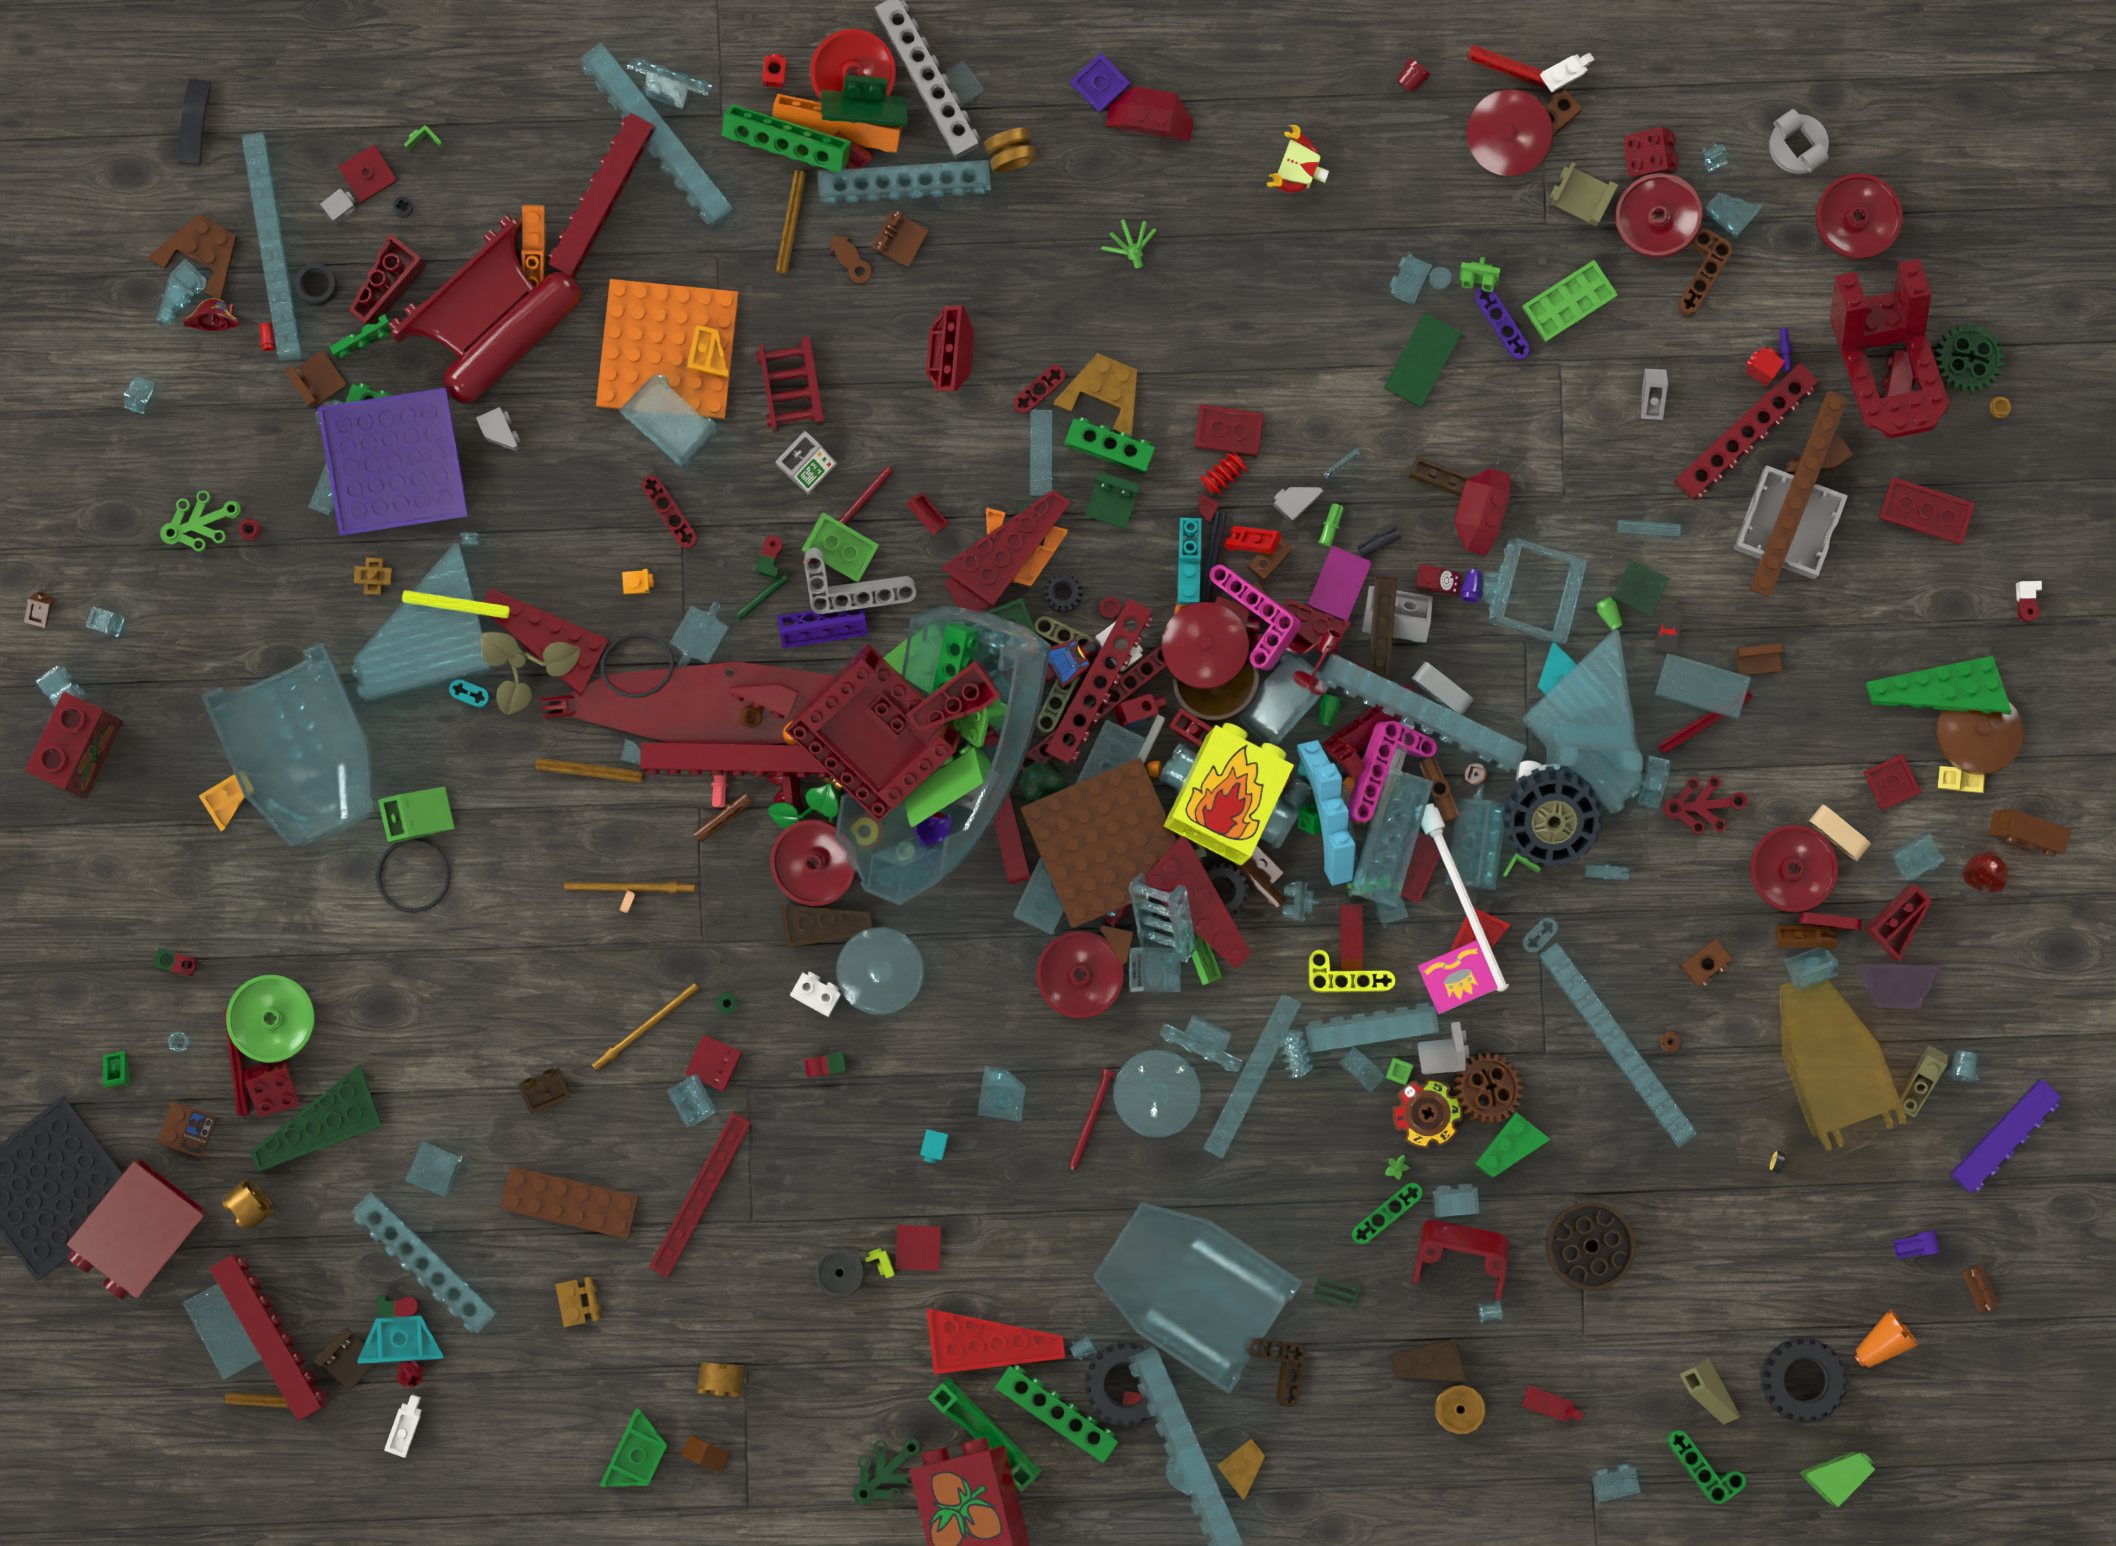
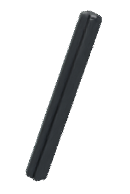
[1199,511,1227,603]

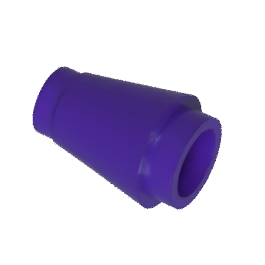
[1460,569,1481,603]

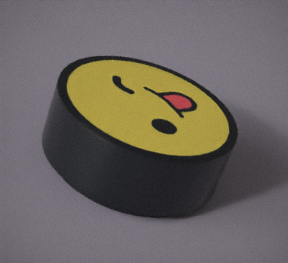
[1770,1150,1785,1173]

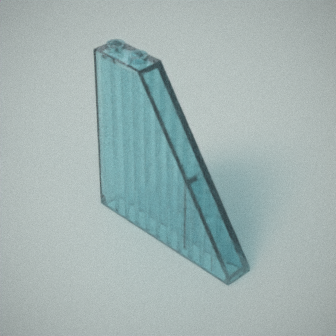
[351,543,493,703]
[1519,629,1643,814]

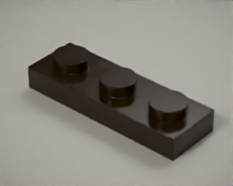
[1409,456,1472,497]

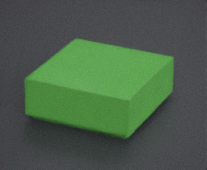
[1385,1057,1414,1086]

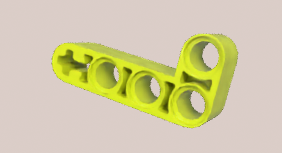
[1309,950,1395,993]

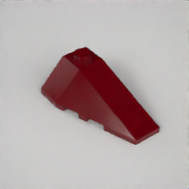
[905,660,1001,732]

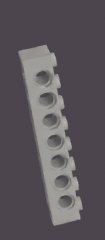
[875,0,980,160]

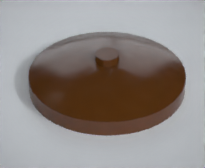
[1936,701,2024,775]

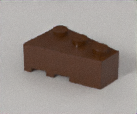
[1988,810,2071,857]

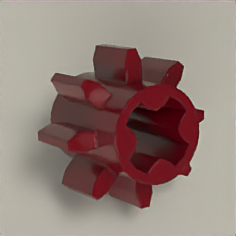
[395,1360,424,1388]

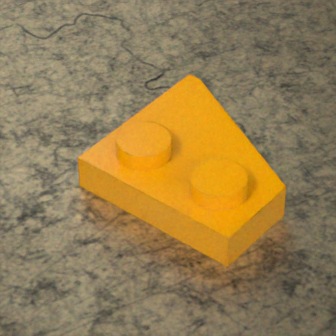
[686,325,728,377]
[199,773,248,831]

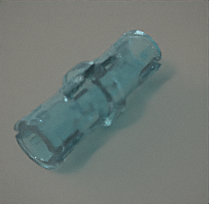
[1584,864,1629,881]

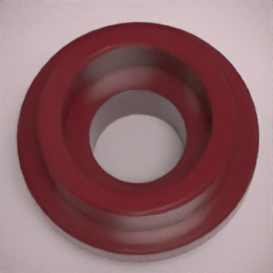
[239,519,261,541]

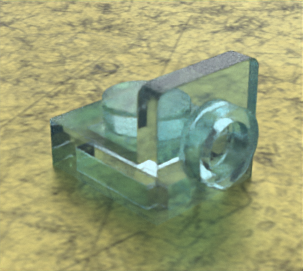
[85,606,124,637]

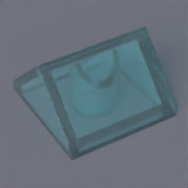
[1784,947,1839,991]

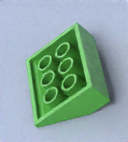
[904,743,991,827]

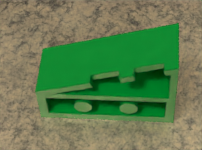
[1473,1112,1551,1178]

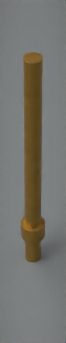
[564,881,695,894]
[591,983,699,1071]

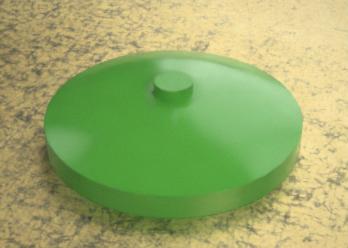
[226,975,315,1063]

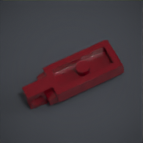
[1521,1385,1584,1422]

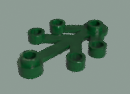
[853,1438,921,1505]

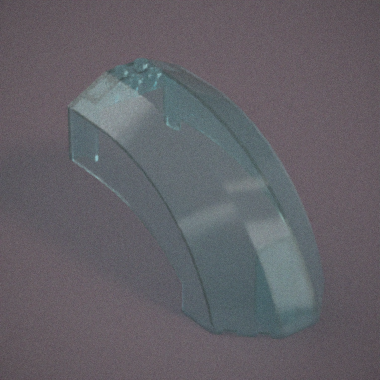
[835,605,1051,905]

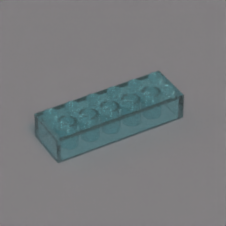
[1349,769,1434,907]

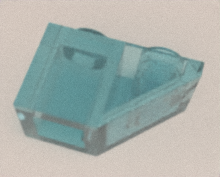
[1637,756,1670,809]

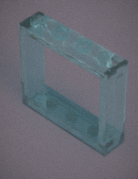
[1488,538,1587,644]

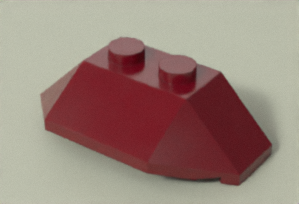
[1106,86,1194,142]
[926,305,974,392]
[1454,468,1510,556]

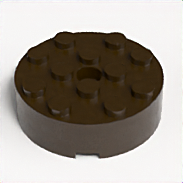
[1545,1202,1636,1290]

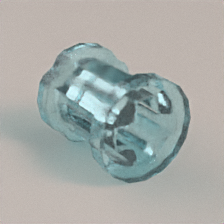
[1477,1300,1503,1323]

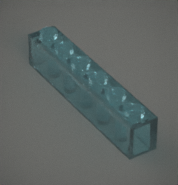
[1304,1003,1439,1053]

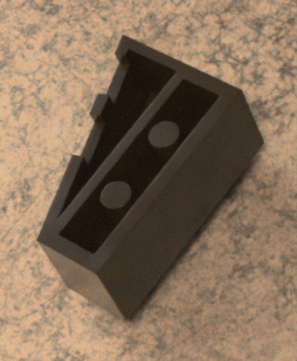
[1389,1338,1466,1382]

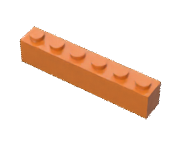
[772,94,902,153]

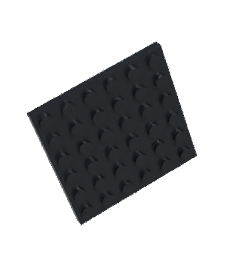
[0,1096,123,1281]

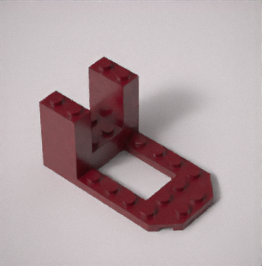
[1830,259,1949,439]

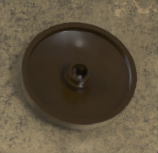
[1173,650,1260,723]

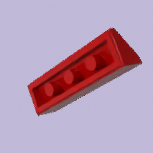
[1467,45,1548,89]

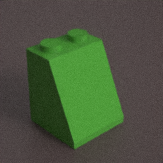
[1799,1452,1875,1507]

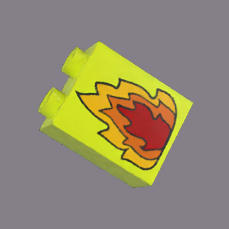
[1164,723,1294,865]

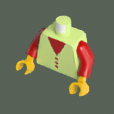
[1267,125,1329,193]

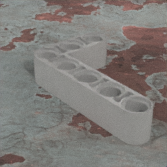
[804,548,916,614]

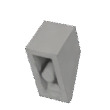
[1641,369,1668,420]
[1273,487,1323,524]

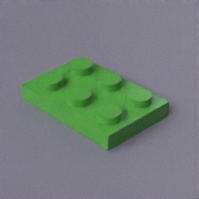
[801,513,879,583]

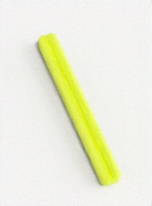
[402,590,510,618]

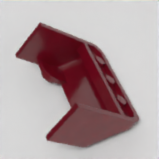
[1411,1219,1508,1300]

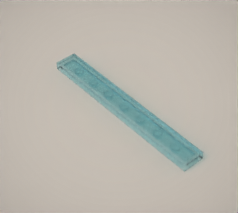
[1203,994,1302,1159]

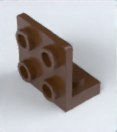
[284,351,347,409]

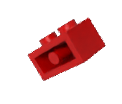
[1745,347,1785,387]

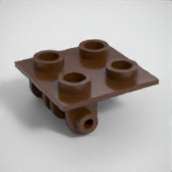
[871,210,929,267]

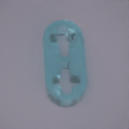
[1522,917,1558,953]

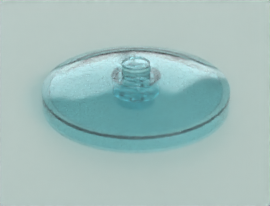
[836,927,924,1015]
[1113,1050,1201,1137]

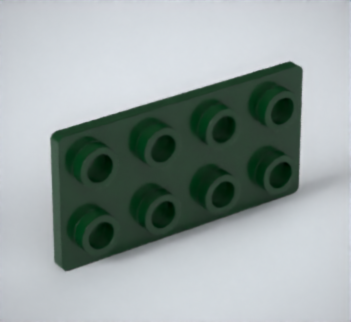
[820,75,908,127]

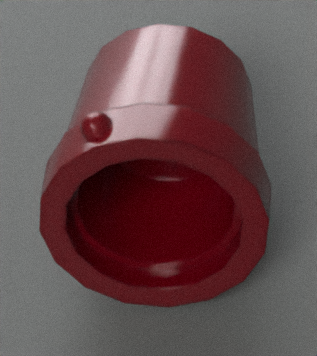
[1396,58,1431,94]

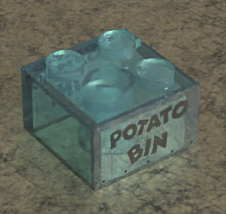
[1130,947,1181,994]

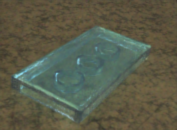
[1655,653,1751,720]
[182,1283,262,1380]

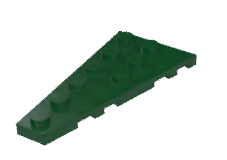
[250,1064,382,1172]

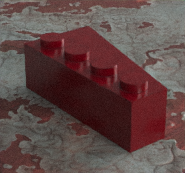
[349,233,427,326]

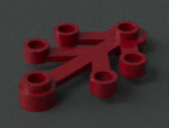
[1663,776,1748,835]

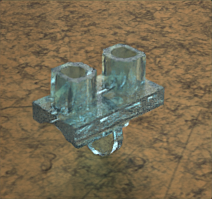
[1283,881,1319,922]

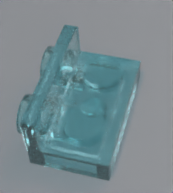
[1389,252,1432,305]
[1591,1463,1641,1502]

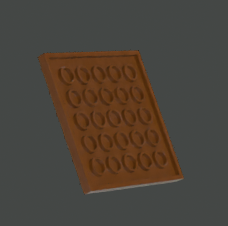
[1020,757,1176,929]

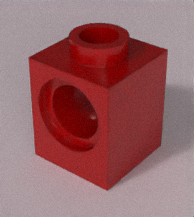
[762,54,787,88]

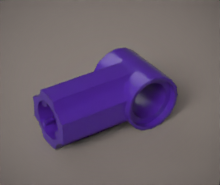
[1894,1230,1940,1259]

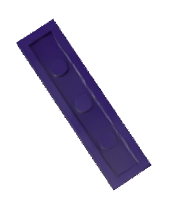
[778,608,868,649]

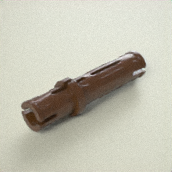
[693,792,753,843]

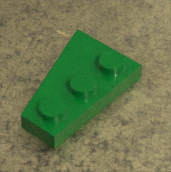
[330,314,392,359]

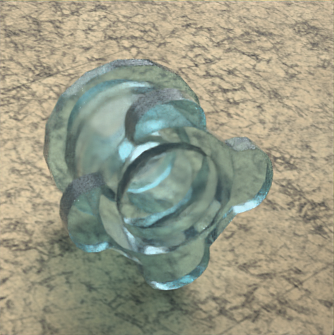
[1070,1334,1097,1361]

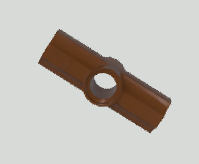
[1418,756,1461,823]

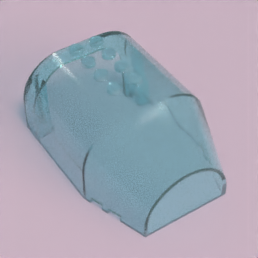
[201,642,373,848]
[1093,1202,1302,1394]

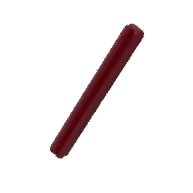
[1658,690,1753,754]
[224,1009,250,1116]

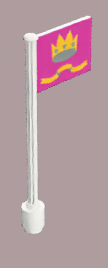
[1417,803,1509,1014]

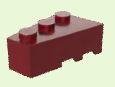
[1864,884,1932,962]

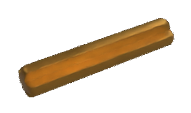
[225,1392,289,1408]

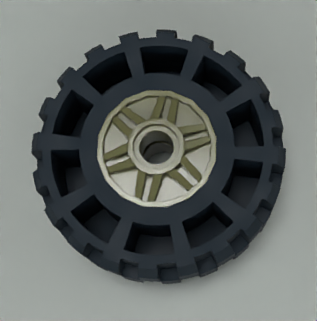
[1502,766,1603,867]

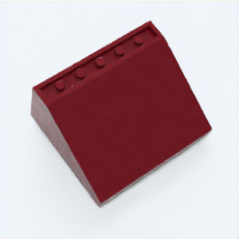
[785,643,962,822]

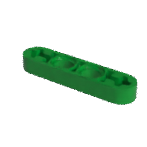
[1351,1183,1422,1244]

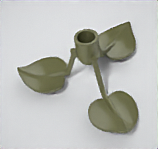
[480,632,580,715]

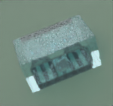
[1432,1183,1480,1217]

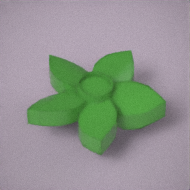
[1385,1155,1410,1180]

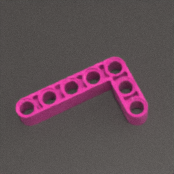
[1210,565,1300,670]
[1347,721,1437,822]

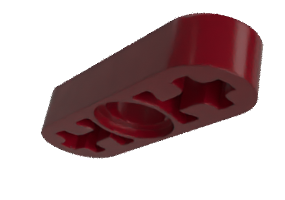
[1014,365,1065,414]
[1798,912,1862,931]

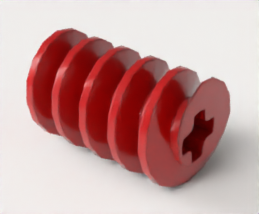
[1199,451,1248,495]

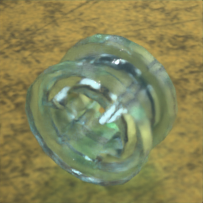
[460,533,480,546]
[168,1032,189,1052]

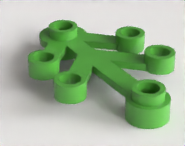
[160,490,242,552]

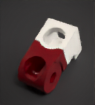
[2016,581,2042,623]

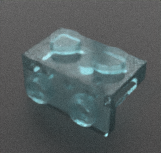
[1890,832,1945,881]
[667,1074,717,1128]

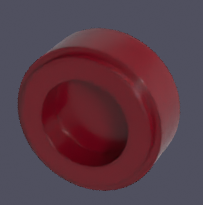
[1099,597,1121,619]

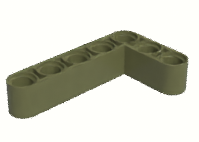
[1035,616,1093,734]

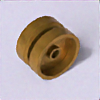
[984,128,1037,173]
[1434,1385,1485,1434]

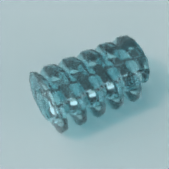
[1275,1030,1313,1078]

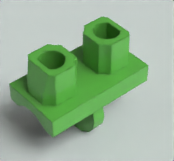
[1460,257,1500,292]

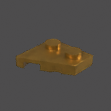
[1217,1439,1265,1500]

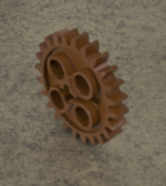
[1453,1053,1524,1124]

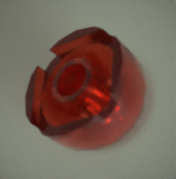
[1963,852,2008,893]

